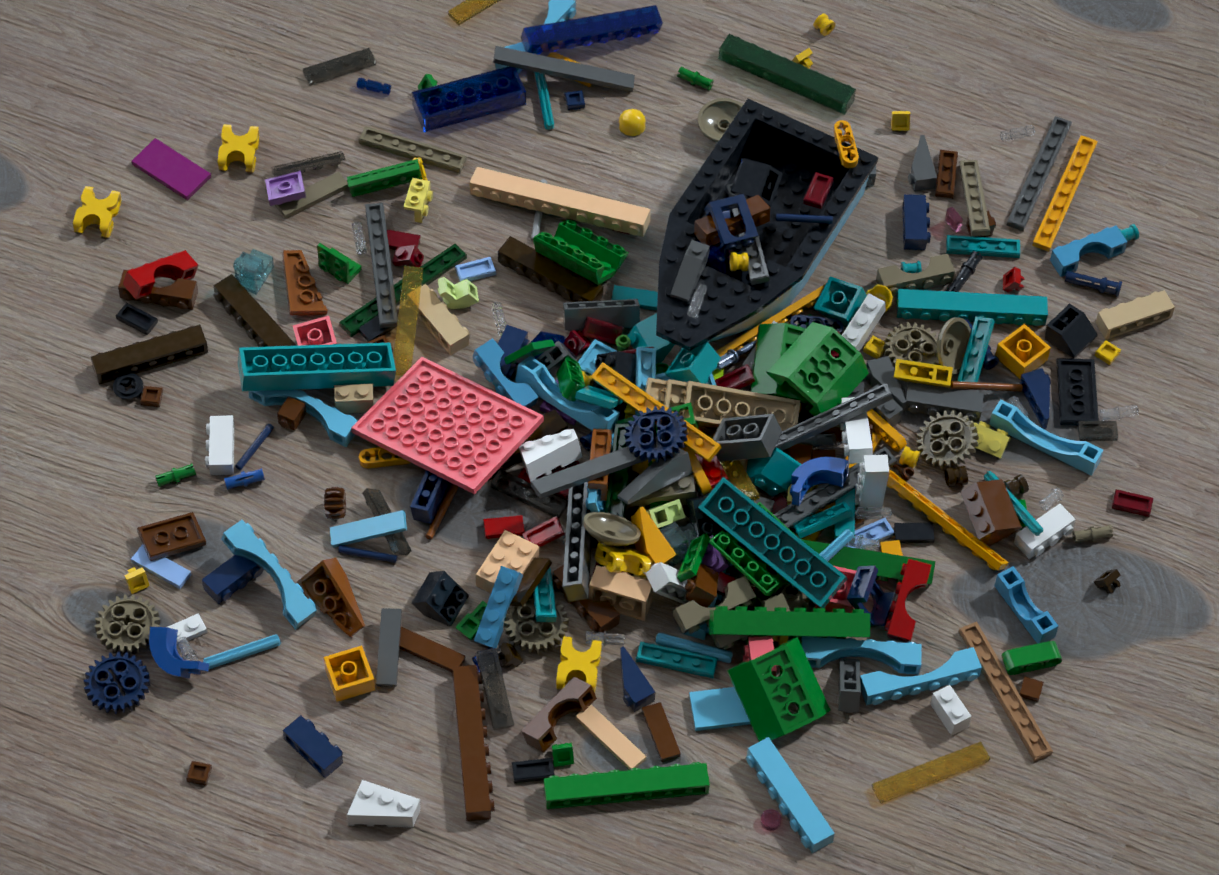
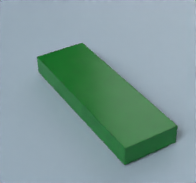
[677,534,711,582]

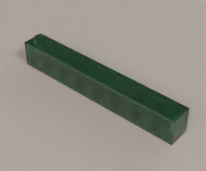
[718,34,856,115]

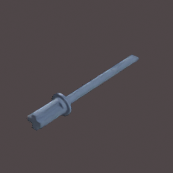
[716,340,757,370]

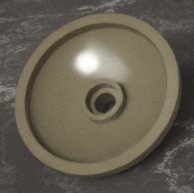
[697,98,743,142]
[936,317,971,374]
[583,512,641,546]

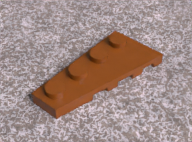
[282,250,328,315]

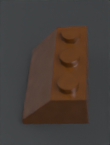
[960,479,1022,547]

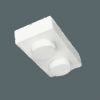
[168,613,207,646]

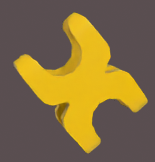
[218,124,259,172]
[73,186,122,238]
[595,543,651,577]
[556,636,602,693]

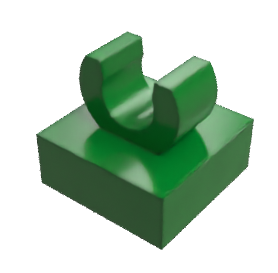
[418,74,442,100]
[552,743,574,767]

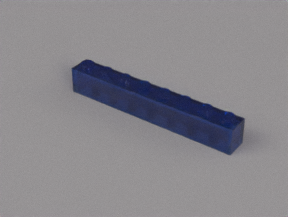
[521,5,663,55]

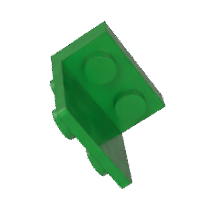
[317,243,362,284]

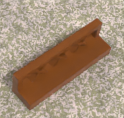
[587,428,612,501]

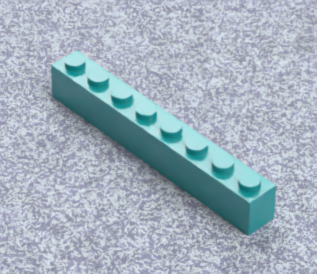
[897,289,1048,326]

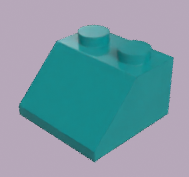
[814,276,867,327]
[627,313,675,364]
[665,342,721,384]
[746,447,801,497]

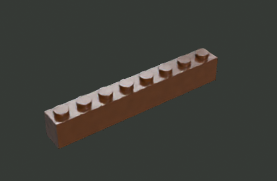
[453,665,495,821]

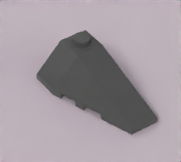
[617,448,693,504]

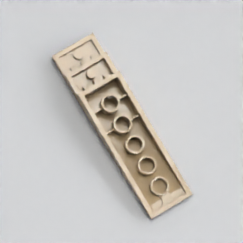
[645,378,800,431]

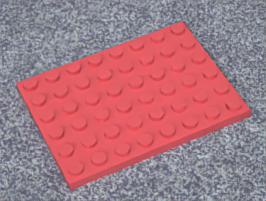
[352,357,544,494]

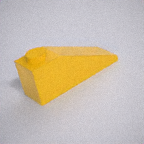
[894,359,953,388]

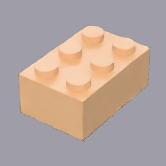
[476,530,539,593]
[589,566,653,621]

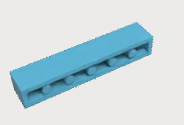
[746,737,835,853]

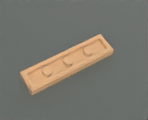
[576,705,646,770]

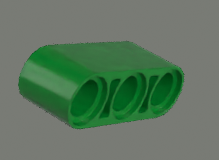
[556,357,585,401]
[1001,641,1062,675]

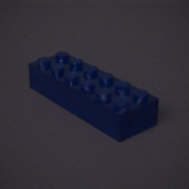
[412,66,526,132]

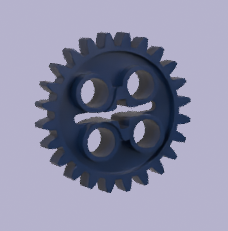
[624,406,688,463]
[84,652,150,714]

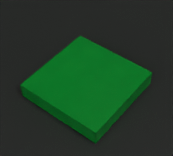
[504,340,555,365]

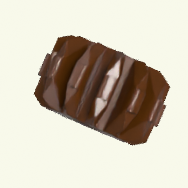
[324,487,346,520]

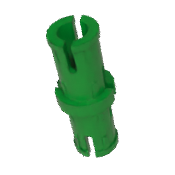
[677,66,714,90]
[155,463,196,487]

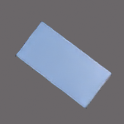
[455,257,496,282]

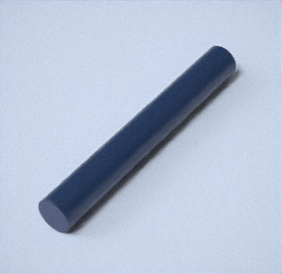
[776,214,833,224]
[235,423,274,470]
[338,545,398,563]

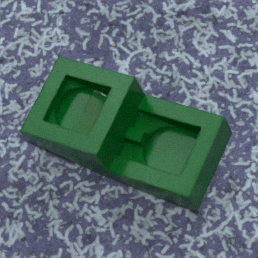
[455,601,487,640]

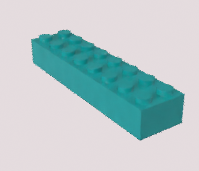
[237,343,396,391]
[698,477,848,608]

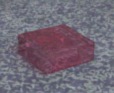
[945,207,963,232]

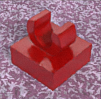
[1003,267,1024,293]

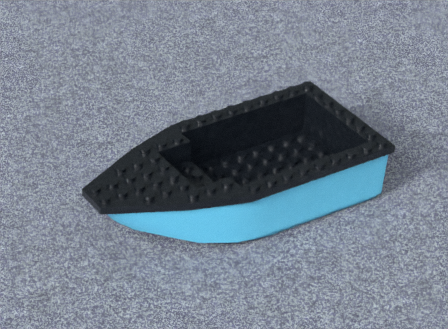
[656,99,879,351]

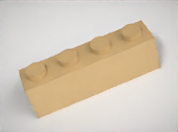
[407,284,470,356]
[1095,290,1175,340]

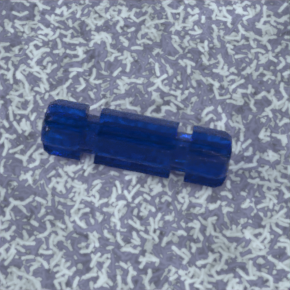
[357,78,392,95]

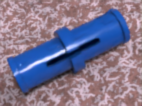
[224,468,265,490]

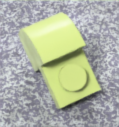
[438,277,479,309]
[647,499,685,528]

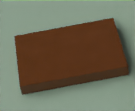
[137,512,206,561]

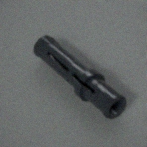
[946,251,983,292]

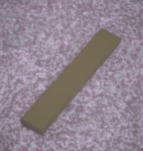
[359,126,467,174]
[959,160,990,236]

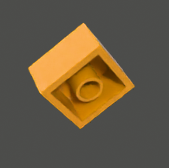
[995,324,1051,379]
[323,645,375,702]

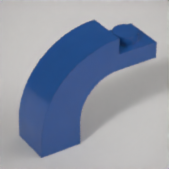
[790,457,849,506]
[149,627,209,679]

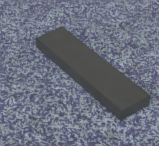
[376,608,402,687]

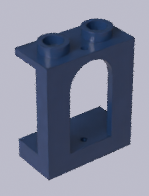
[704,194,758,251]
[847,566,896,626]

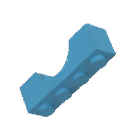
[1050,226,1127,277]
[472,338,538,408]
[474,566,523,649]
[994,566,1059,644]

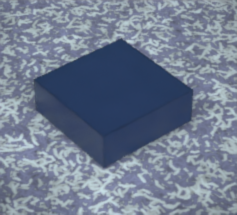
[564,90,585,110]

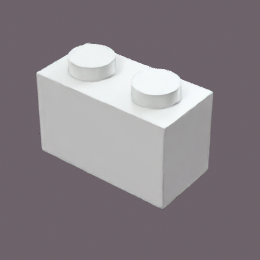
[930,685,971,736]

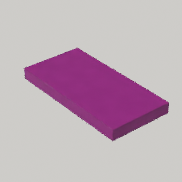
[131,138,211,201]

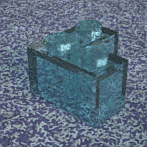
[233,249,274,295]
[660,522,697,567]

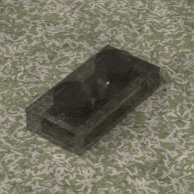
[1077,421,1118,441]

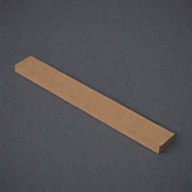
[958,622,1053,762]

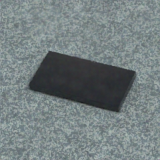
[1056,358,1099,426]

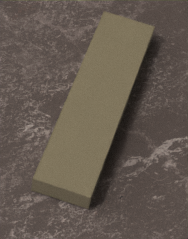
[276,172,349,219]

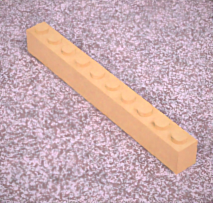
[469,167,651,237]

